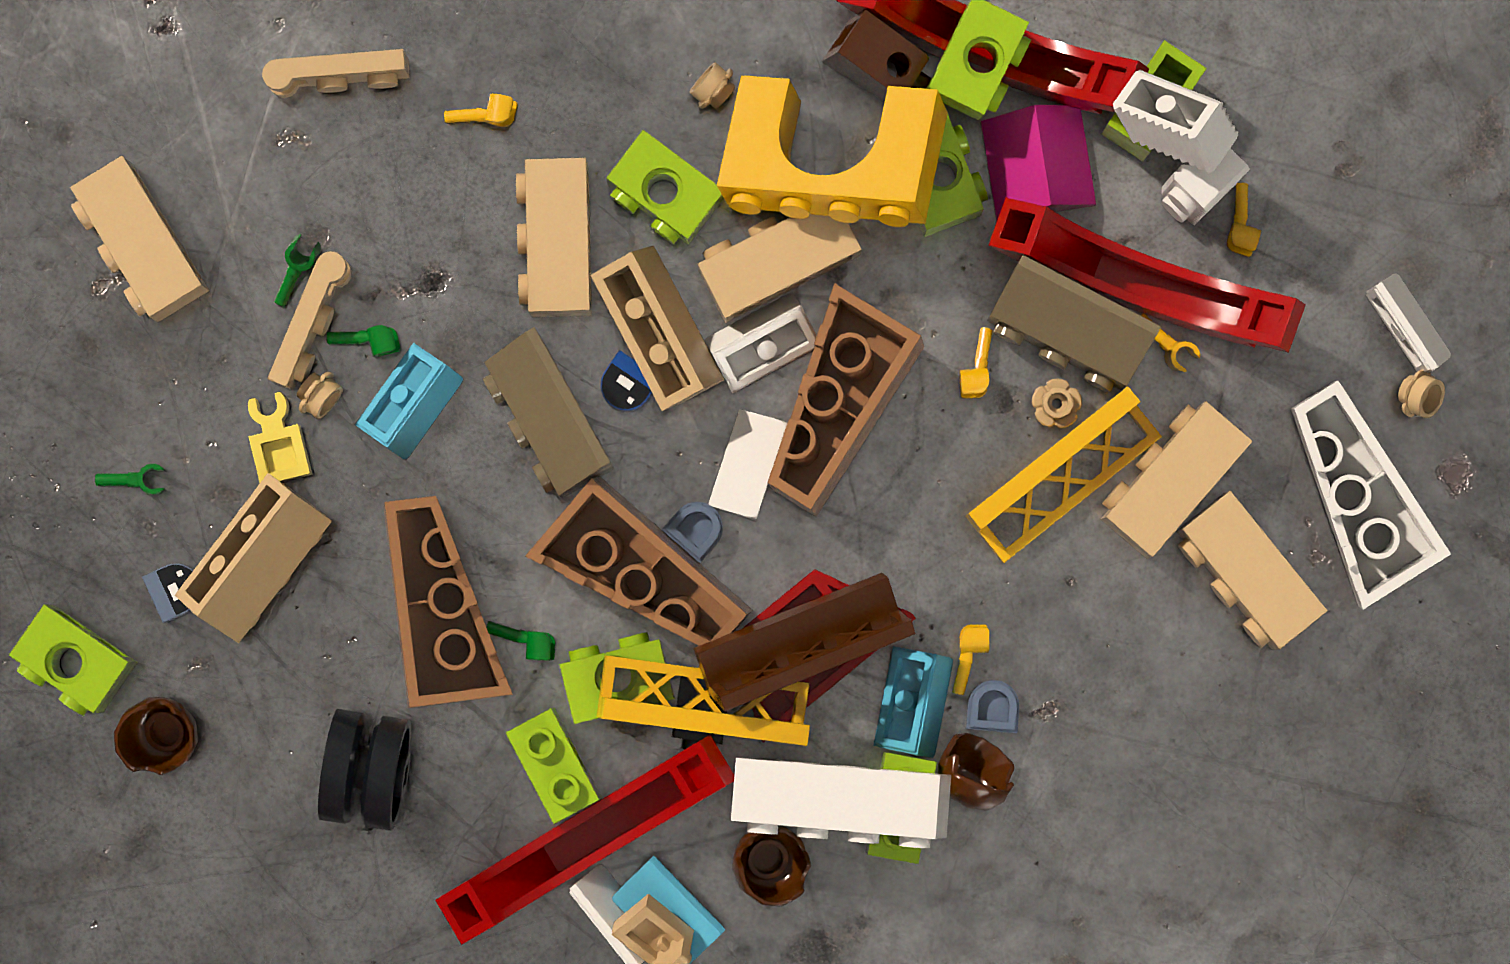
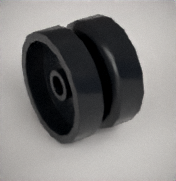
[318,709,411,831]

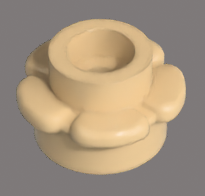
[689,62,735,109]
[1398,370,1445,418]
[297,372,343,419]
[1032,378,1082,428]

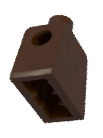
[822,10,931,102]

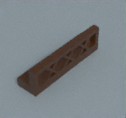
[693,573,916,711]

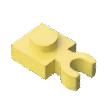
[248,392,313,483]

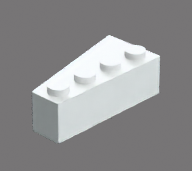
[1291,381,1451,609]
[731,758,951,848]

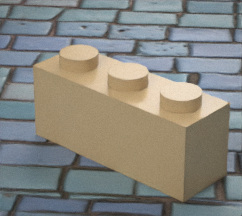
[70,155,210,322]
[516,158,592,317]
[697,214,862,323]
[590,246,724,411]
[1101,401,1253,559]
[175,473,332,643]
[1176,491,1328,650]

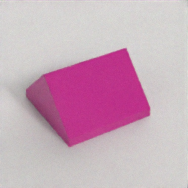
[980,105,1096,221]

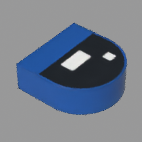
[601,350,652,412]

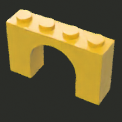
[717,75,948,227]

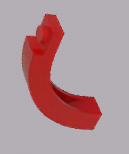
[836,0,1149,114]
[988,197,1306,353]
[435,735,734,945]

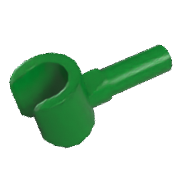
[274,234,321,307]
[327,325,401,357]
[95,464,165,496]
[486,621,555,661]

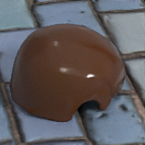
[114,697,198,775]
[938,733,1014,811]
[732,826,811,907]

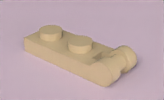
[262,49,410,98]
[267,251,352,391]

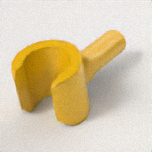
[444,93,517,127]
[1227,183,1261,257]
[1141,313,1200,372]
[959,327,993,398]
[952,624,989,695]

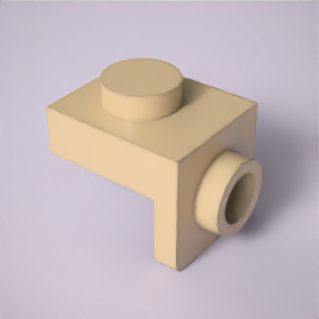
[611,894,694,964]

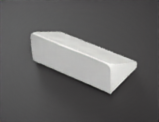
[1366,273,1451,373]
[704,293,816,394]
[708,409,787,521]
[569,865,644,964]

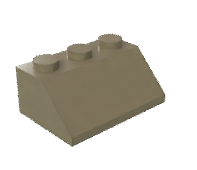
[987,255,1161,393]
[482,327,615,498]

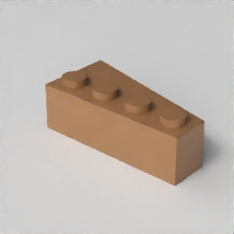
[767,283,924,517]
[525,477,753,646]
[383,496,513,708]

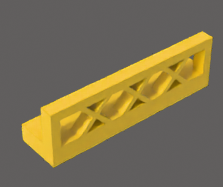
[965,386,1162,563]
[596,655,810,746]

